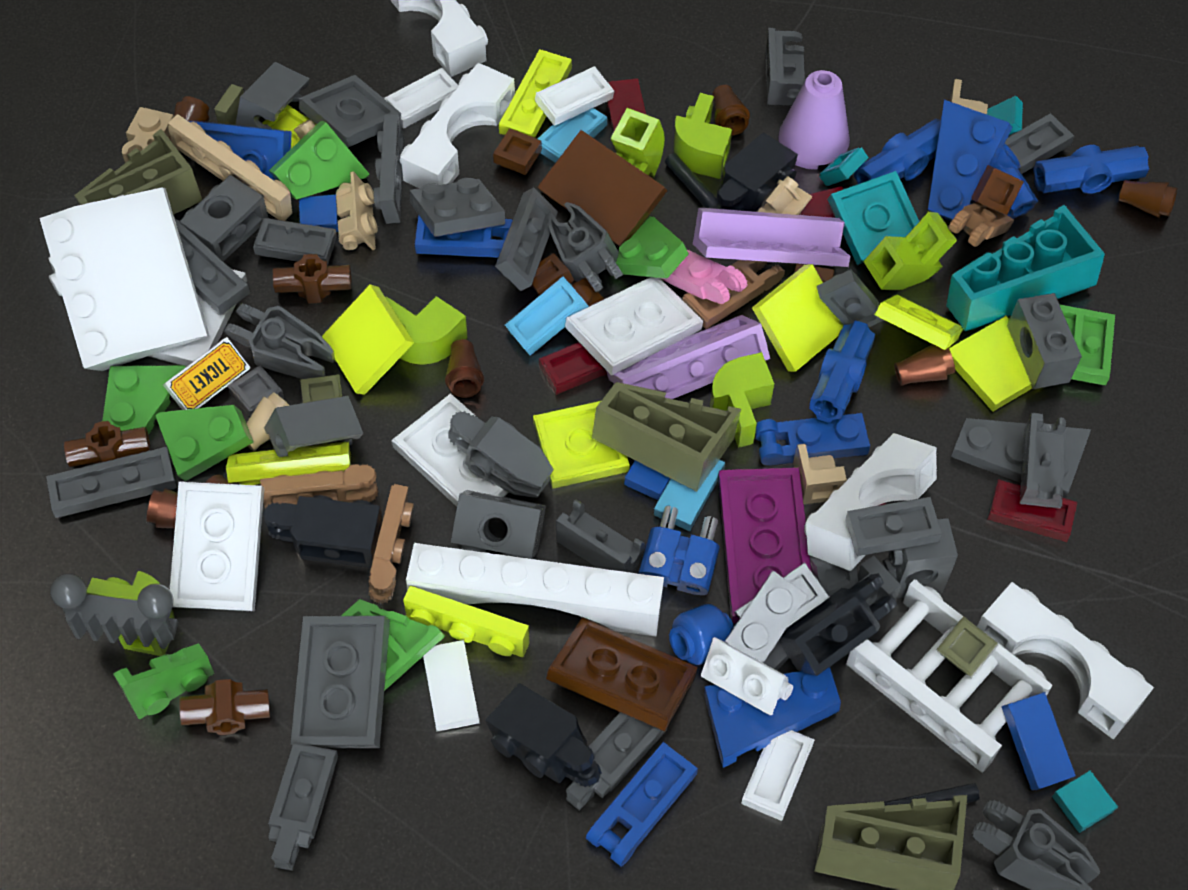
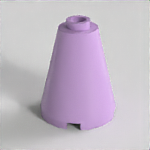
[778,70,850,169]

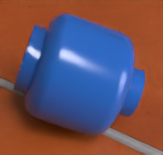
[669,604,734,665]

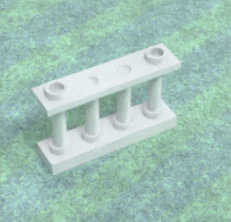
[846,579,1053,773]

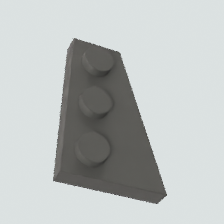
[951,418,1091,498]

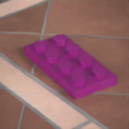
[718,468,812,624]

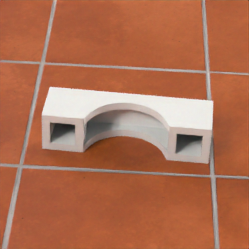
[391,0,488,77]
[400,63,515,188]
[804,433,937,571]
[977,582,1154,740]

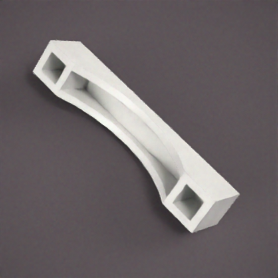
[406,543,664,637]

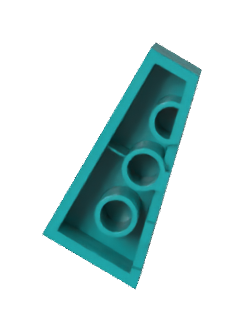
[946,205,1105,331]

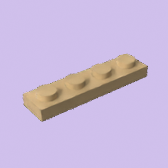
[167,114,292,221]

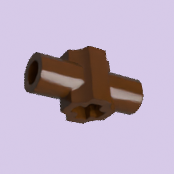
[273,254,352,303]
[64,421,151,467]
[179,679,270,735]

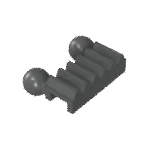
[50,574,179,649]

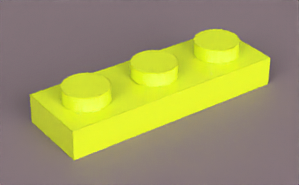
[499,49,572,138]
[226,441,351,485]
[403,586,529,657]

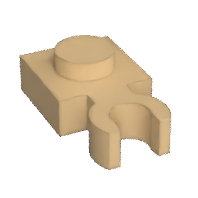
[122,107,173,163]

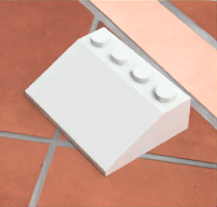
[40,187,209,371]

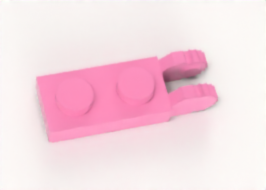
[660,250,748,305]

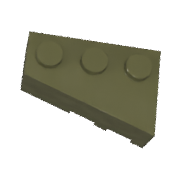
[74,129,202,215]
[592,382,741,492]
[814,795,967,890]

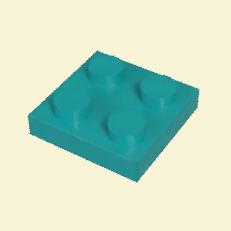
[827,171,920,265]

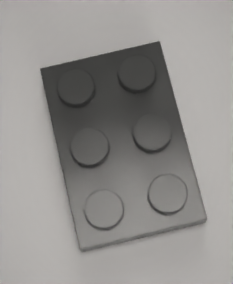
[290,616,390,748]

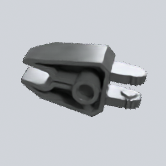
[548,202,623,292]
[224,303,335,379]
[448,411,554,497]
[972,800,1100,890]

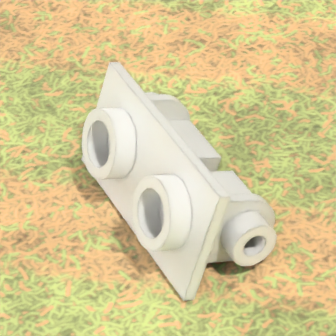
[701,637,793,715]

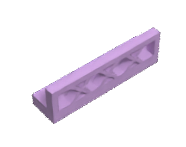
[693,208,850,267]
[606,315,771,399]

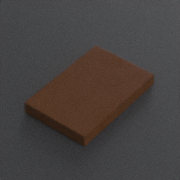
[537,130,667,247]
[546,618,698,731]

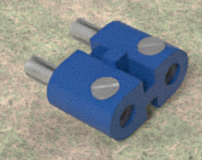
[638,506,720,595]

